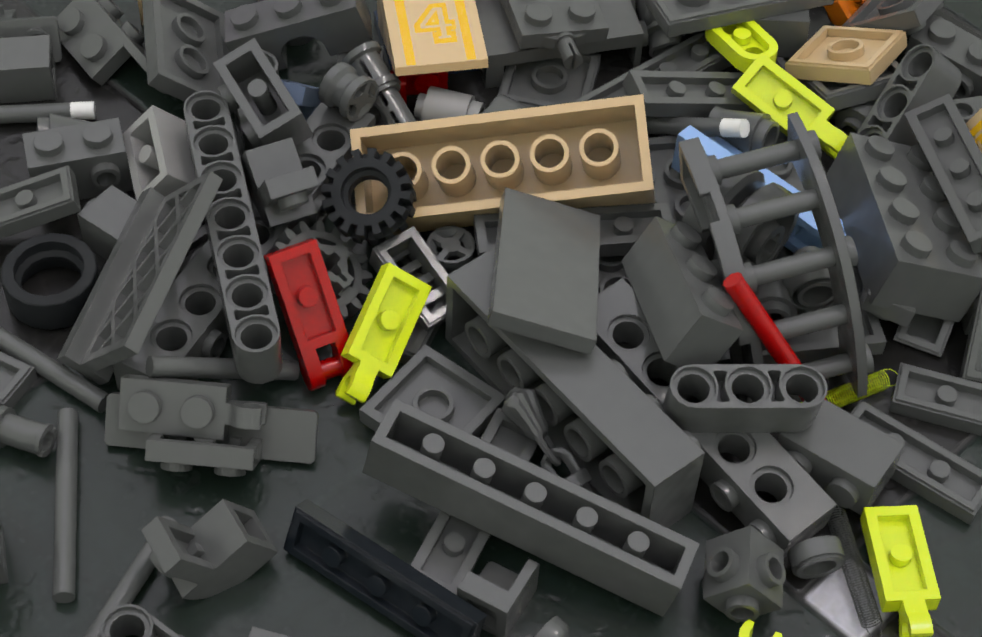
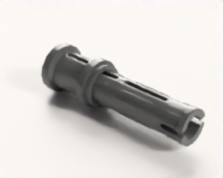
[342,41,416,125]

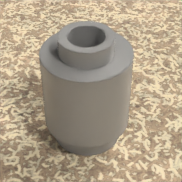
[414,86,485,121]

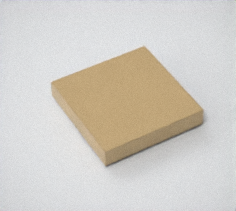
[785,25,907,85]

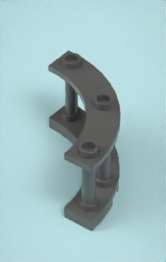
[678,112,874,403]

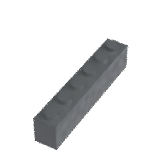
[362,398,700,617]

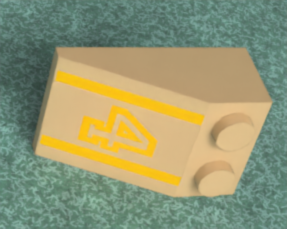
[377,0,489,76]

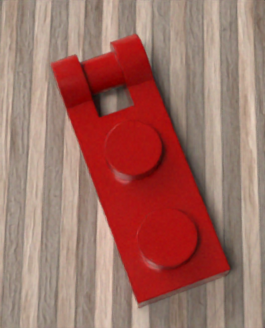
[264,239,353,392]

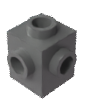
[702,525,786,623]

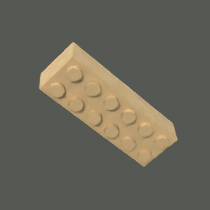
[350,94,655,235]

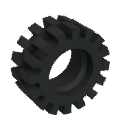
[321,148,417,245]

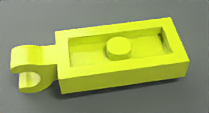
[731,52,848,160]
[335,262,432,405]
[860,505,941,637]

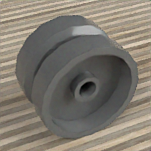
[681,170,799,266]

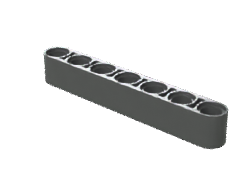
[184,90,283,384]

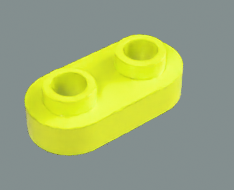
[705,20,778,73]

